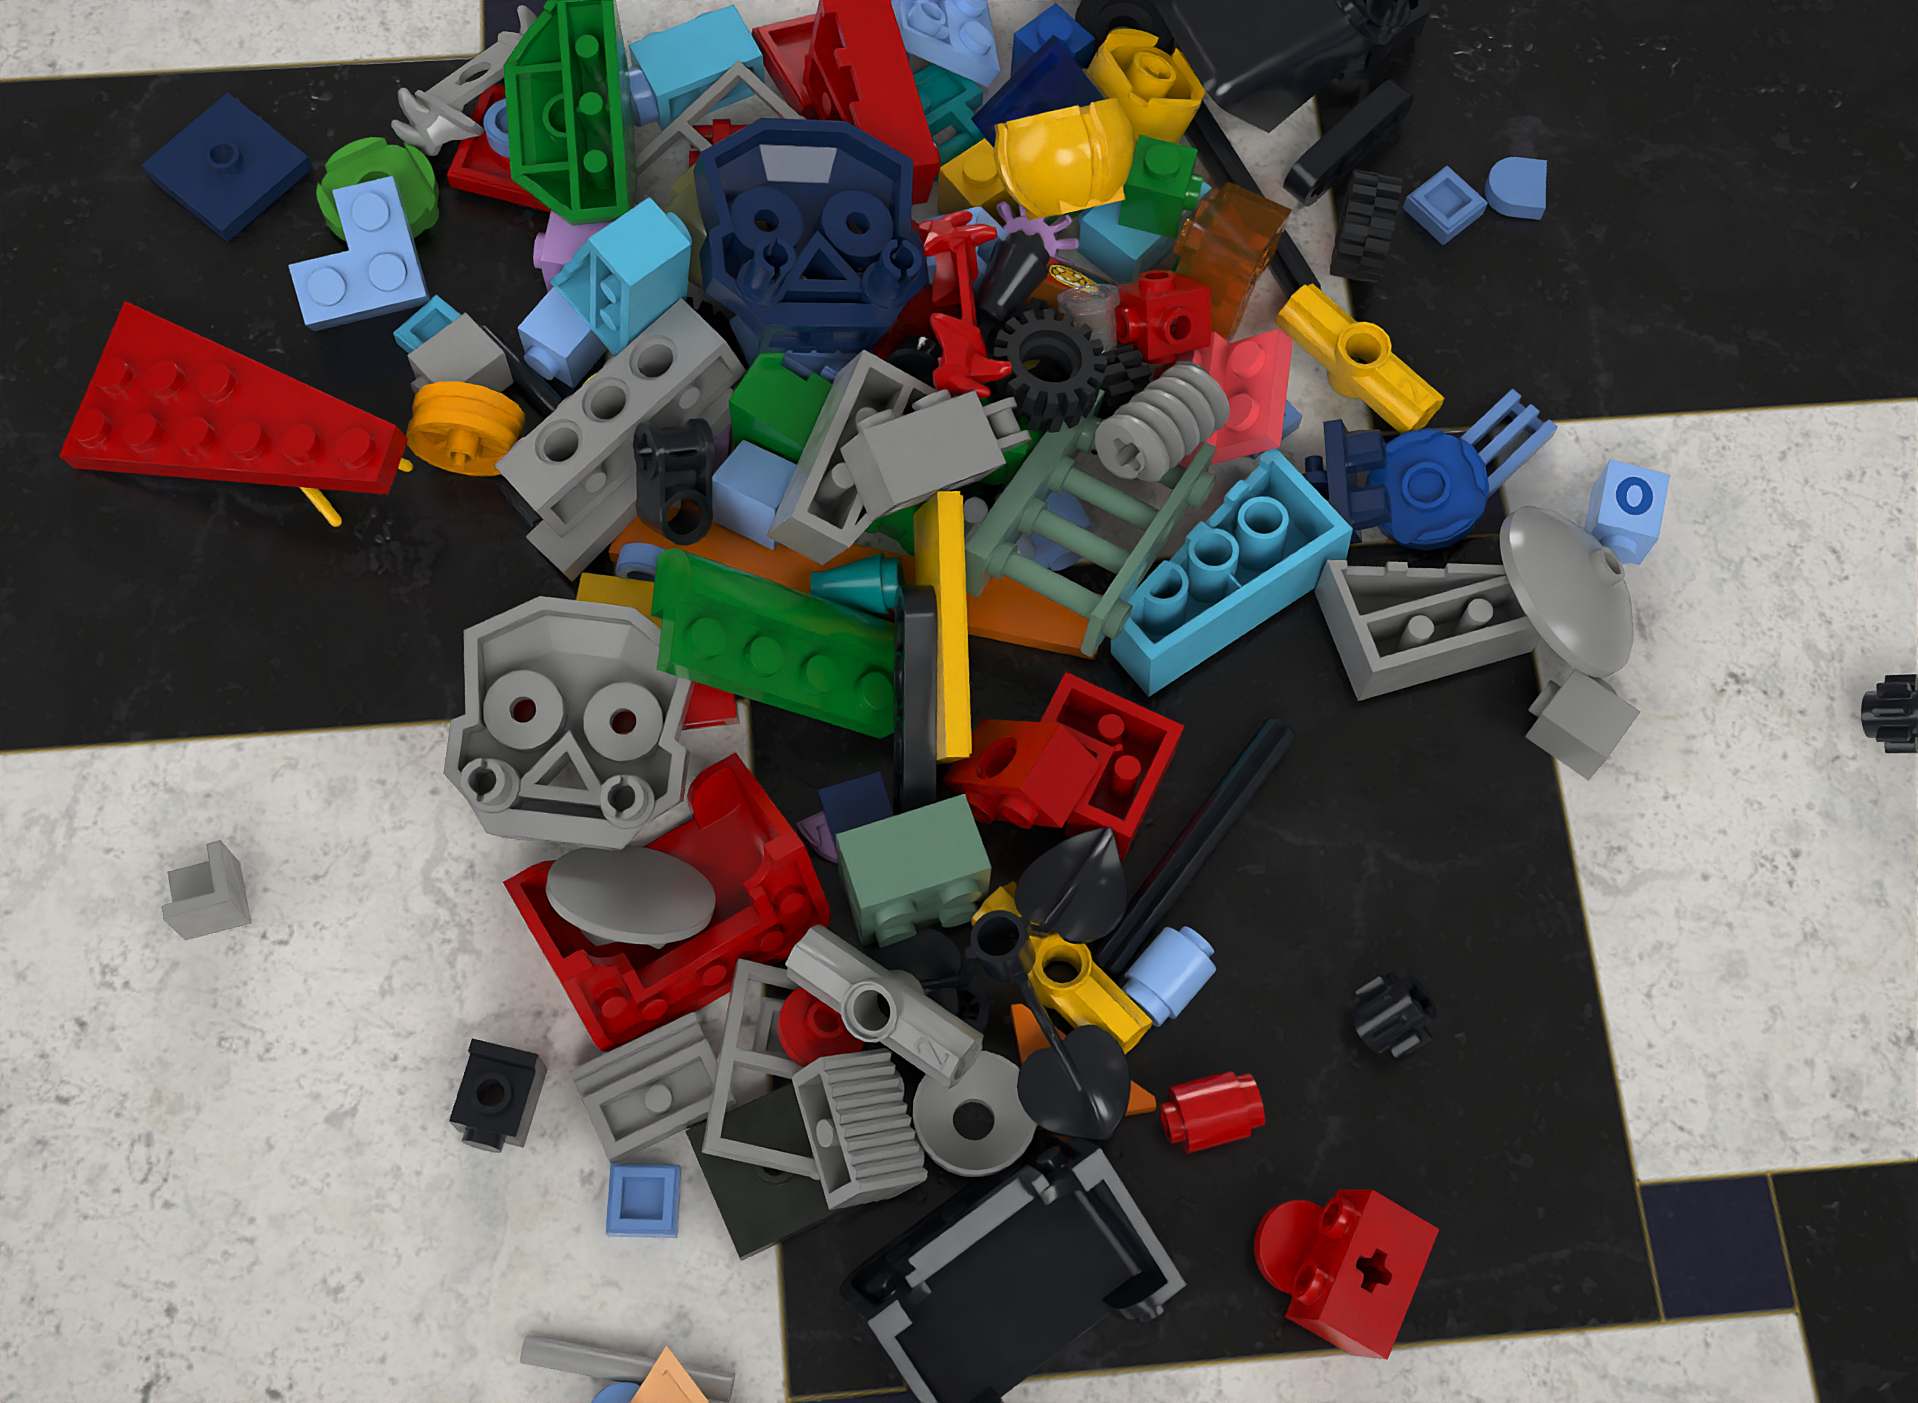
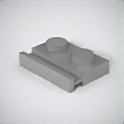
[569,1012,736,1163]

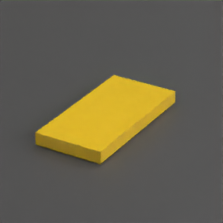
[913,491,972,765]

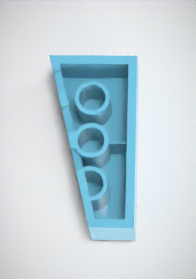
[1111,448,1353,697]

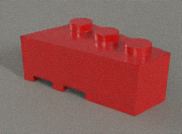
[802,0,941,205]

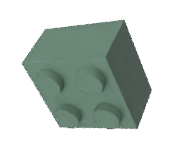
[836,794,992,948]

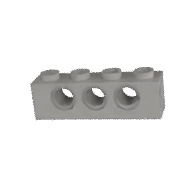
[494,297,747,538]

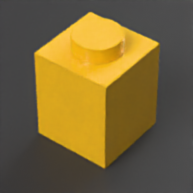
[937,139,1019,227]

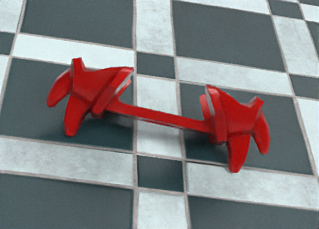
[919,211,1013,399]

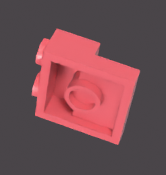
[1153,328,1293,468]

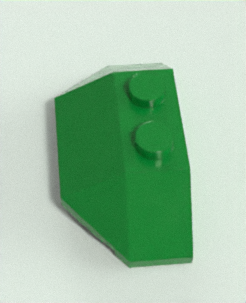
[503,0,637,226]

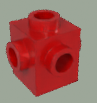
[1111,270,1211,364]

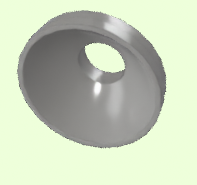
[912,1051,1037,1177]

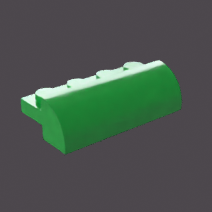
[651,548,894,739]

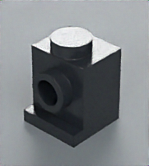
[449,1038,548,1153]

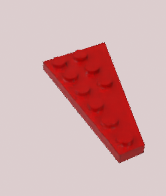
[59,301,408,494]

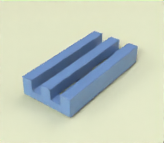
[1461,389,1558,498]

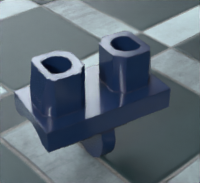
[1301,419,1392,544]

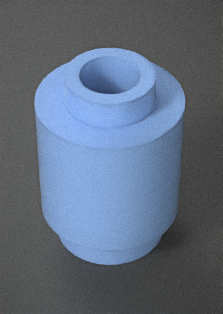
[1121,926,1216,1027]

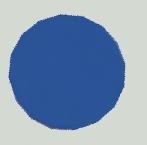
[1365,428,1489,551]

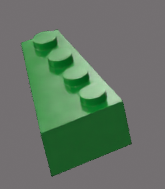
[728,353,985,556]

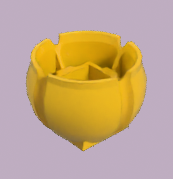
[993,98,1134,220]

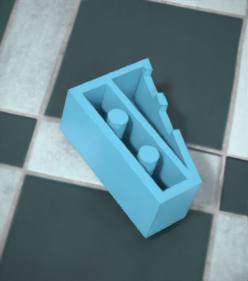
[549,197,692,355]

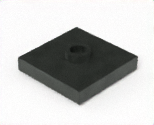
[685,1082,863,1261]

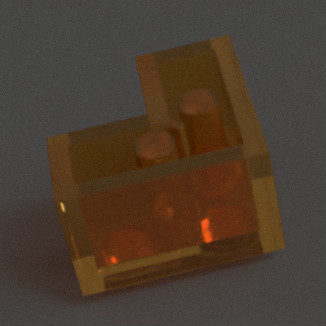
[1169,181,1292,343]

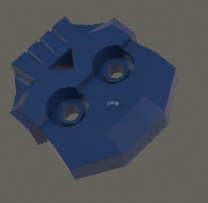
[693,118,929,353]

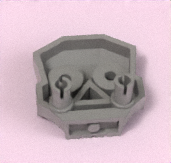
[443,596,695,852]

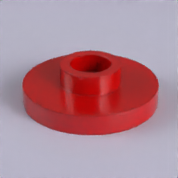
[777,987,865,1067]
[1254,1200,1323,1294]

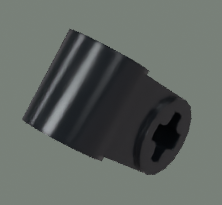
[633,418,715,546]

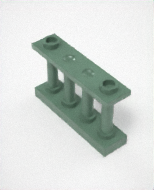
[965,389,1216,658]

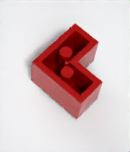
[1040,672,1184,862]

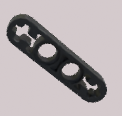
[893,585,937,816]

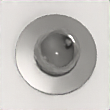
[546,845,716,949]

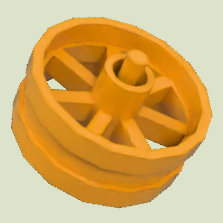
[406,381,525,476]

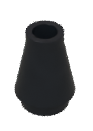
[975,232,1050,330]

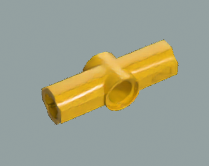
[1275,283,1445,434]
[971,881,1153,1055]

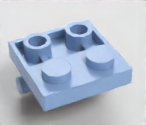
[891,0,1000,87]

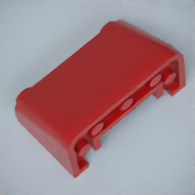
[503,752,831,1052]

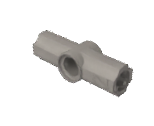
[785,924,984,1089]

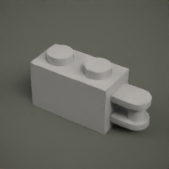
[840,389,1031,521]

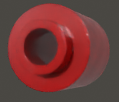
[1159,1070,1265,1154]

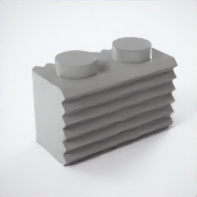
[791,1048,928,1210]

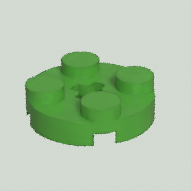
[316,137,439,241]

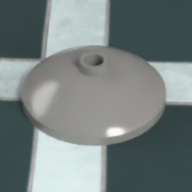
[1500,506,1634,678]

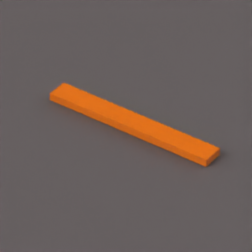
[609,507,1103,660]

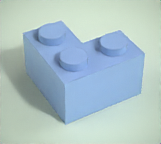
[288,176,430,331]

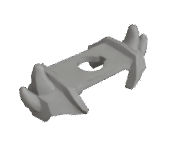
[391,5,537,156]

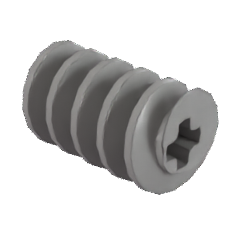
[1095,360,1230,482]

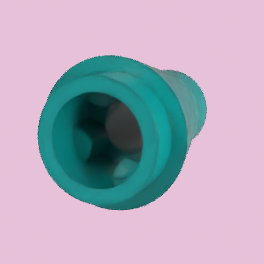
[810,552,905,615]

